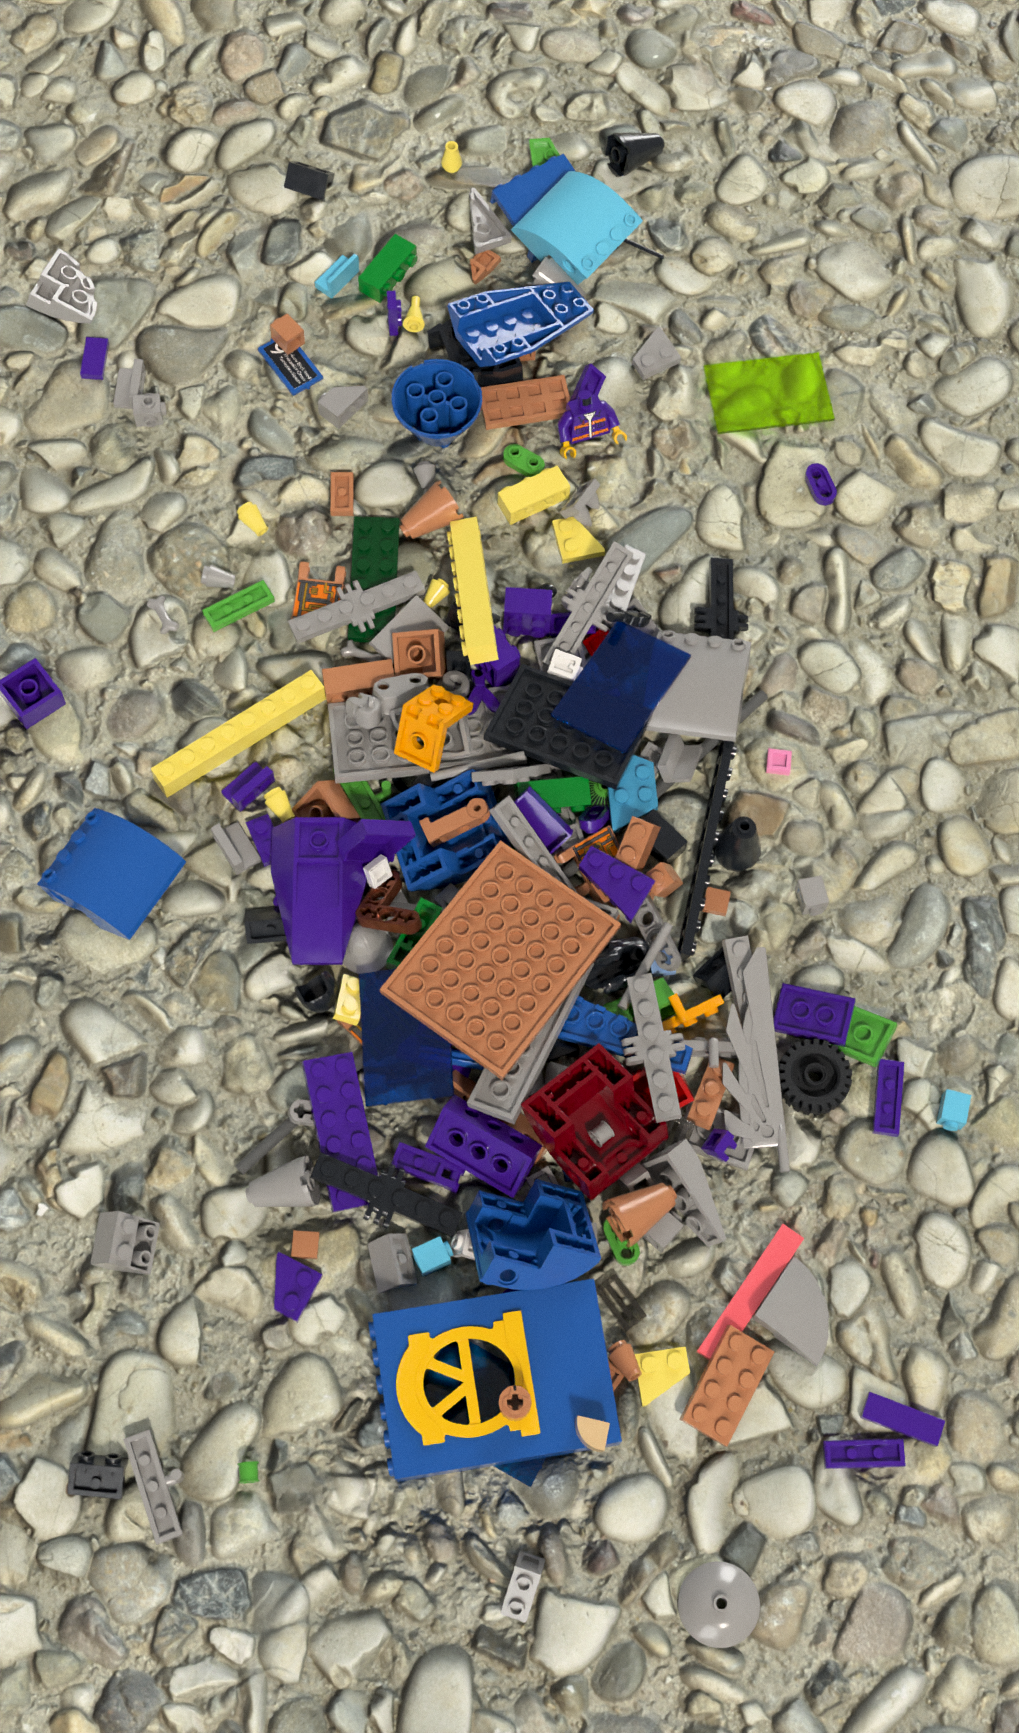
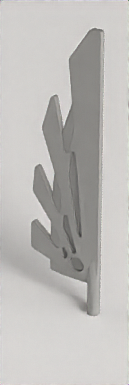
[722,947,790,1172]

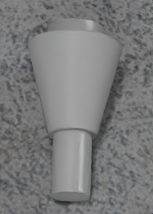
[413,461,436,494]

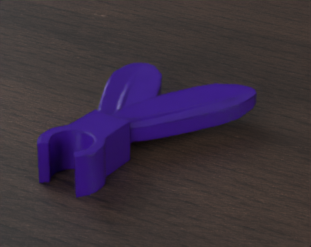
[467,669,500,715]

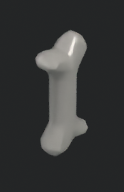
[147,596,179,634]
[340,639,385,662]

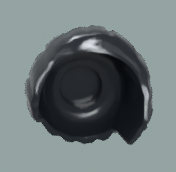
[294,971,339,1013]

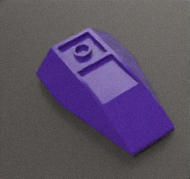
[271,817,369,965]

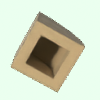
[575,1416,610,1453]

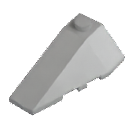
[641,1139,726,1247]

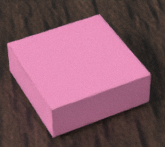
[766,748,792,776]

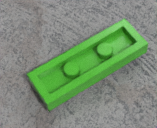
[202,580,275,632]

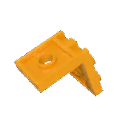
[394,684,474,773]

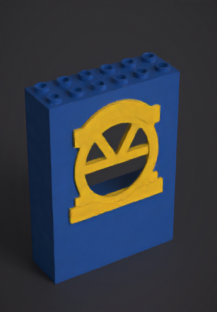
[368,1279,622,1482]

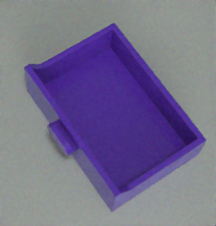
[514,786,573,854]
[337,819,416,863]

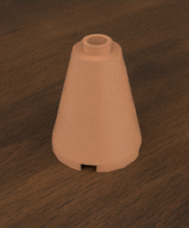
[399,480,464,539]
[602,1183,677,1248]

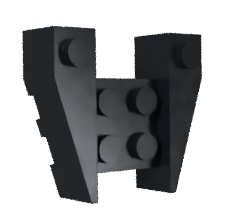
[427,319,523,387]

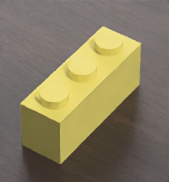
[497,465,570,525]

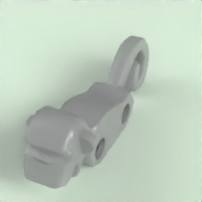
[346,671,469,729]

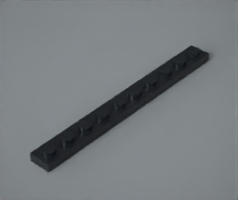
[677,740,737,962]

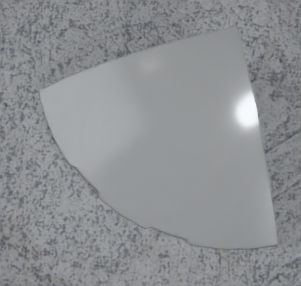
[26,248,97,324]
[389,707,472,759]
[752,1257,829,1366]

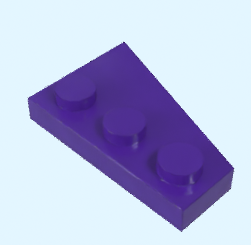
[579,846,655,923]

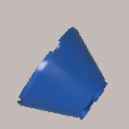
[392,359,482,448]

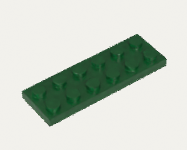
[348,516,400,643]

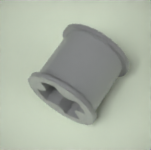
[588,1120,615,1148]

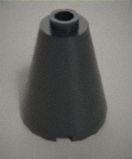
[604,133,665,177]
[713,816,761,872]

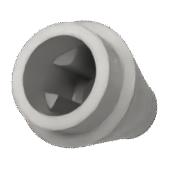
[201,565,236,588]

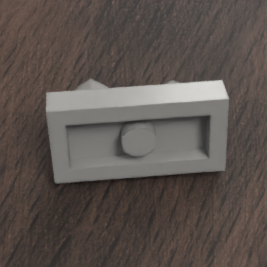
[560,478,600,527]

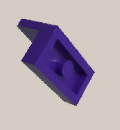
[221,762,275,812]

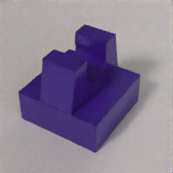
[701,1128,737,1162]

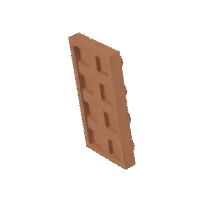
[481,375,570,430]
[679,1325,774,1447]

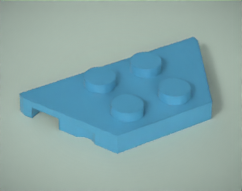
[607,755,658,833]

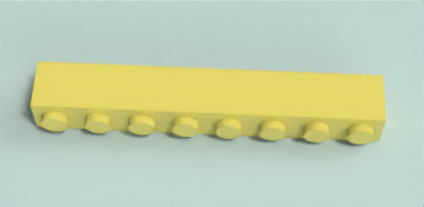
[447,516,499,665]
[151,670,326,798]

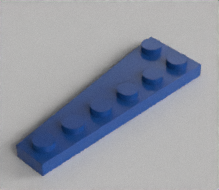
[558,996,693,1075]

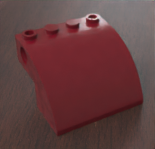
[521,1043,669,1201]

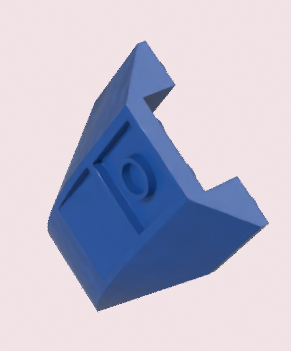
[447,282,594,367]

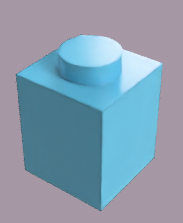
[936,1089,972,1131]
[412,1236,453,1277]

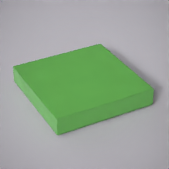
[830,1006,897,1068]

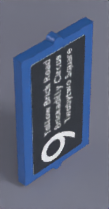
[258,338,323,396]

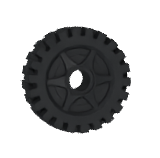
[778,1039,852,1116]

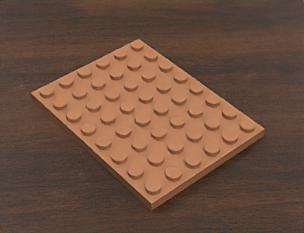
[380,840,621,1080]

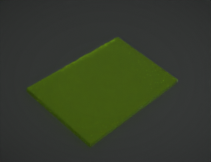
[703,352,835,434]

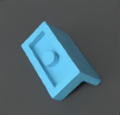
[315,254,359,299]

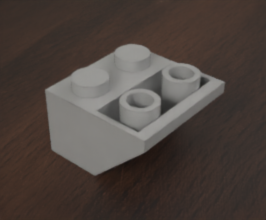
[90,1211,160,1275]

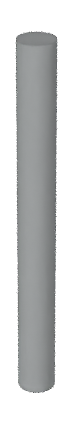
[430,751,526,782]
[617,922,673,1011]

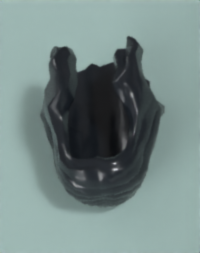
[584,937,650,994]

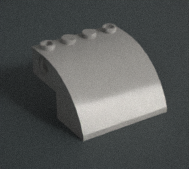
[643,630,751,742]

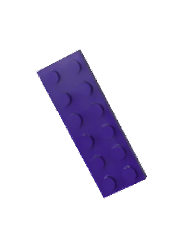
[302,1052,378,1213]

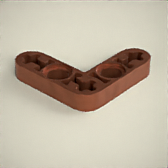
[355,871,422,935]

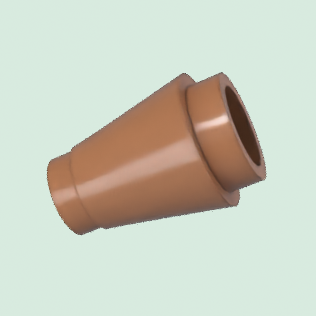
[607,1340,642,1382]

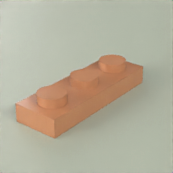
[686,1058,735,1131]

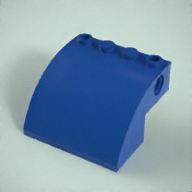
[381,769,512,891]
[37,807,186,940]
[465,1179,601,1290]

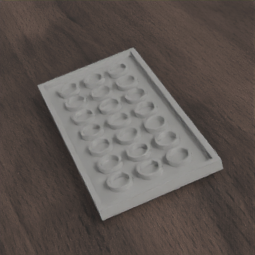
[328,686,527,784]

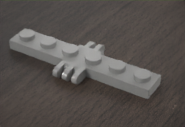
[542,542,634,666]
[288,571,425,644]
[621,973,685,1123]

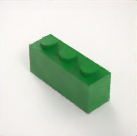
[358,234,418,303]
[514,777,591,814]

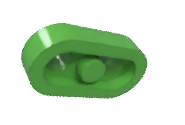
[503,444,545,477]
[603,1219,640,1266]

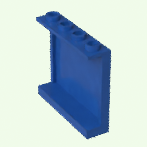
[490,153,576,263]

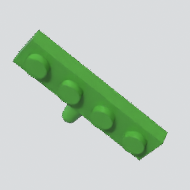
[333,769,392,820]

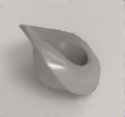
[343,917,393,974]

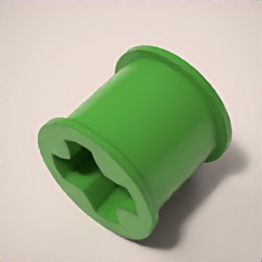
[237,1461,260,1484]

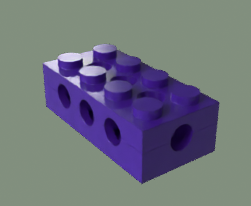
[425,1095,543,1198]

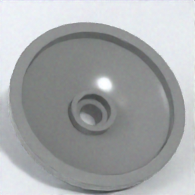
[678,1561,760,1648]

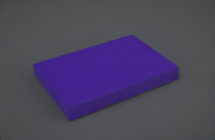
[774,983,856,1047]

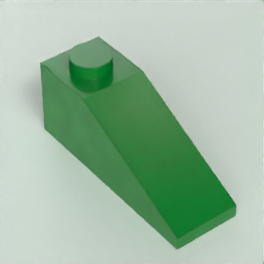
[386,897,443,972]

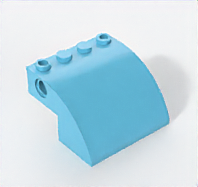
[511,171,643,285]

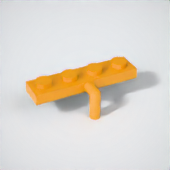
[662,993,724,1034]

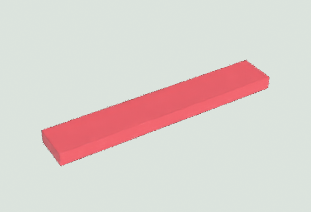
[697,1224,804,1360]

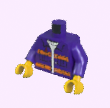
[557,390,627,459]

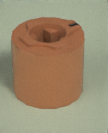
[499,1385,532,1421]

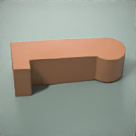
[419,798,491,848]

